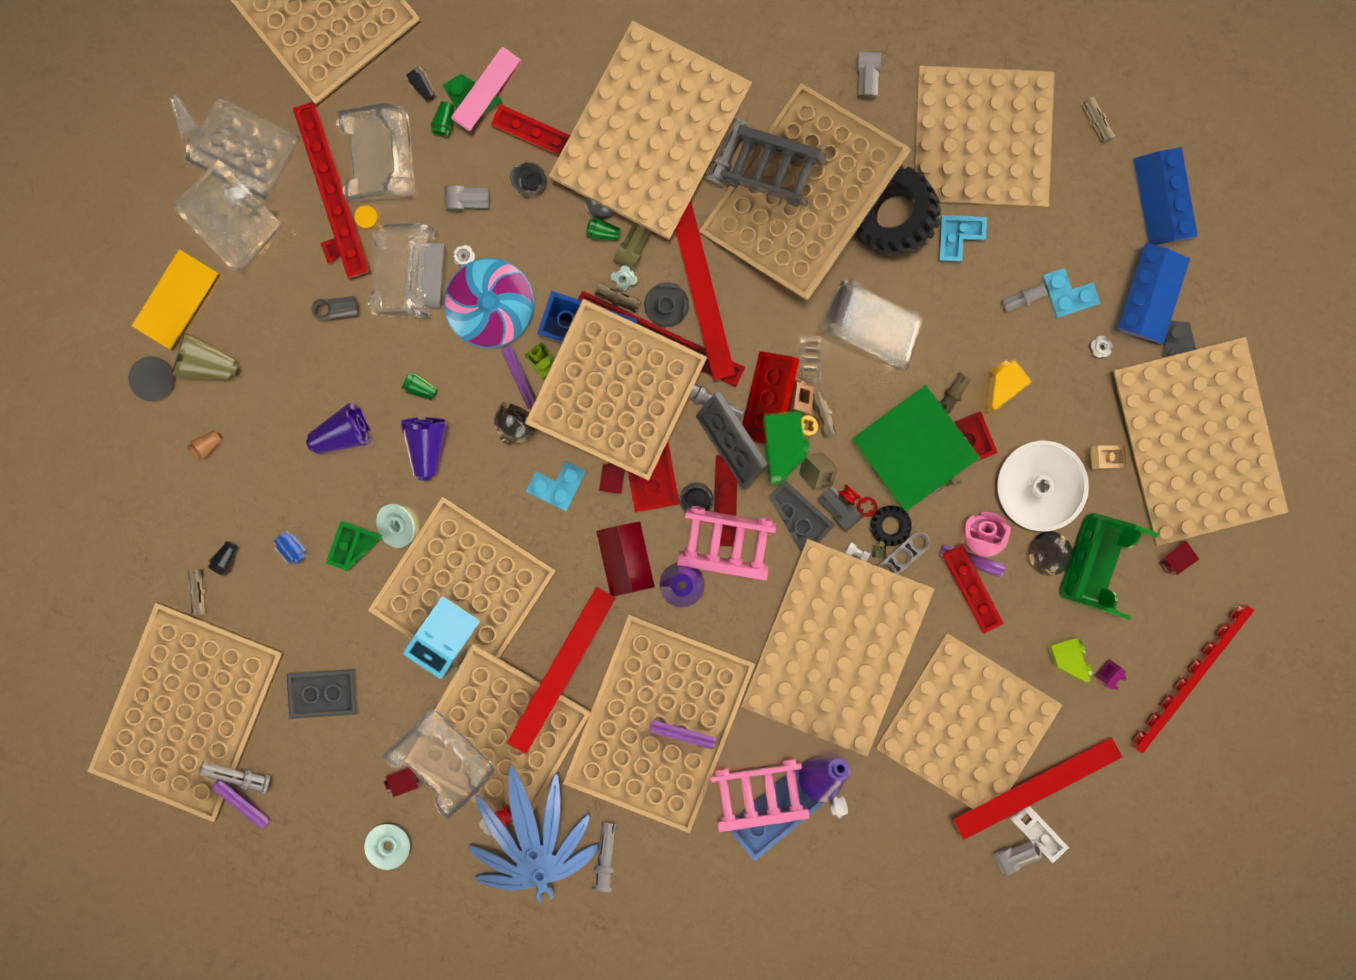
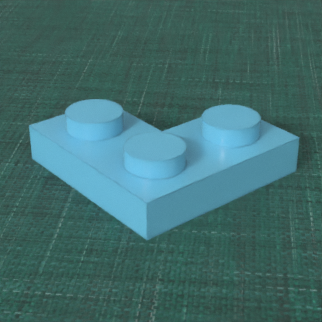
[939,215,987,262]
[1042,268,1101,318]
[526,461,586,511]

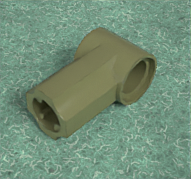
[613,222,651,271]

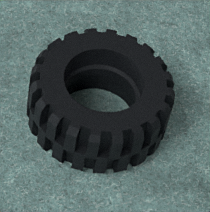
[856,165,941,256]

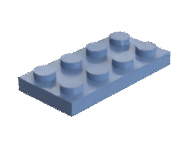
[730,770,824,861]

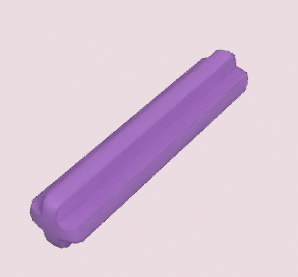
[501,346,536,409]
[940,544,1006,577]
[649,720,716,749]
[212,780,268,829]

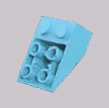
[403,596,480,679]

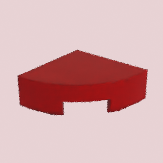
[321,238,340,265]

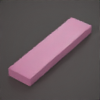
[451,47,521,132]

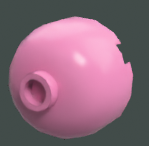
[964,512,1011,557]

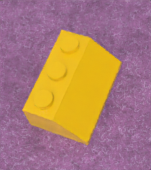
[985,360,1031,413]

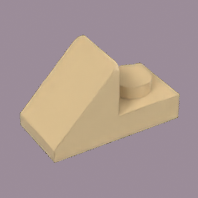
[1090,445,1126,470]

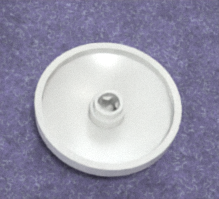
[997,441,1089,531]

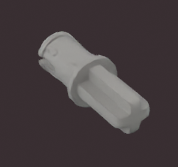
[1002,283,1048,312]

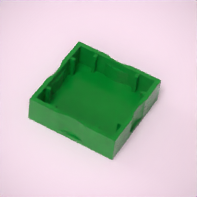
[852,385,981,512]

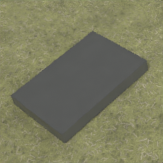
[286,669,358,719]

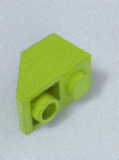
[524,342,555,381]
[1049,637,1092,682]

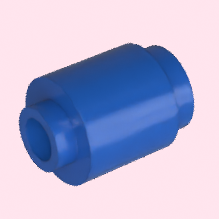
[273,531,306,565]

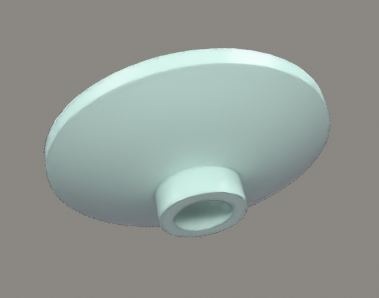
[376,504,415,548]
[364,824,410,870]

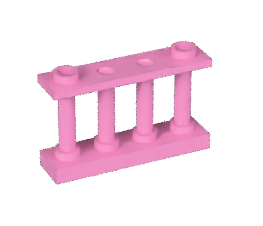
[677,506,776,581]
[711,759,809,832]

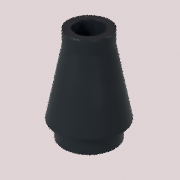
[405,66,435,101]
[208,541,237,576]

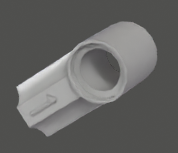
[857,52,881,97]
[444,185,489,211]
[993,840,1042,876]

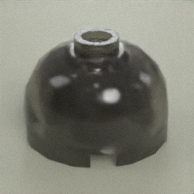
[494,402,538,445]
[1027,531,1073,576]

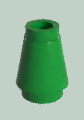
[430,101,454,137]
[586,217,620,241]
[401,372,437,400]

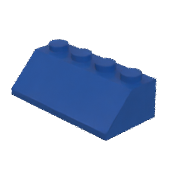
[1133,147,1198,245]
[1118,242,1190,345]
[537,291,638,344]

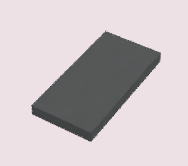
[696,391,769,489]

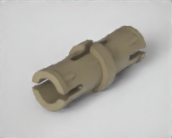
[1081,97,1115,143]
[594,281,642,313]
[941,372,972,415]
[812,391,837,438]
[187,569,206,616]

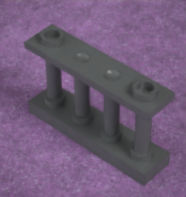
[720,125,827,207]

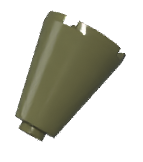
[172,333,237,380]

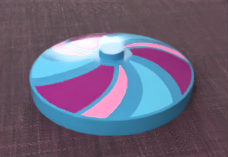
[444,258,535,349]

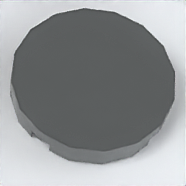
[644,282,689,328]
[128,356,175,402]

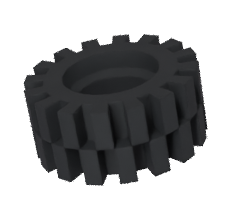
[870,505,912,546]

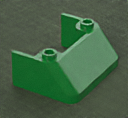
[764,411,810,487]
[1061,513,1159,620]

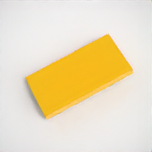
[132,249,219,350]

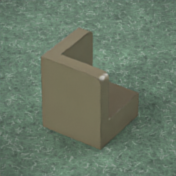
[800,453,838,489]

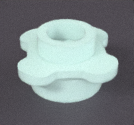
[611,265,637,291]

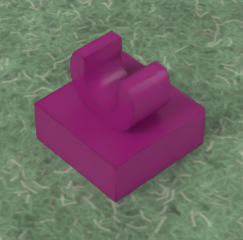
[1095,659,1127,690]

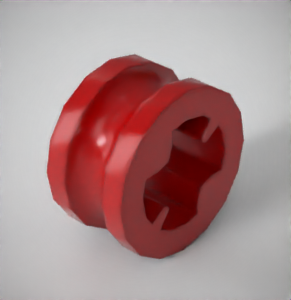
[838,484,861,506]
[857,497,877,517]
[495,805,513,828]

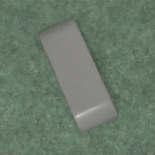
[417,241,445,308]
[877,532,930,574]

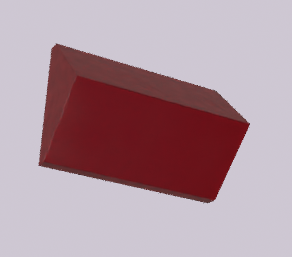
[596,521,655,596]

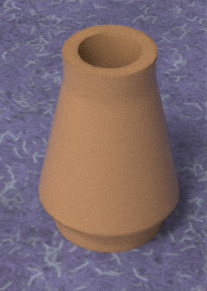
[187,430,222,461]

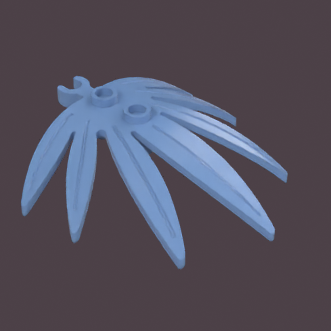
[469,765,599,902]

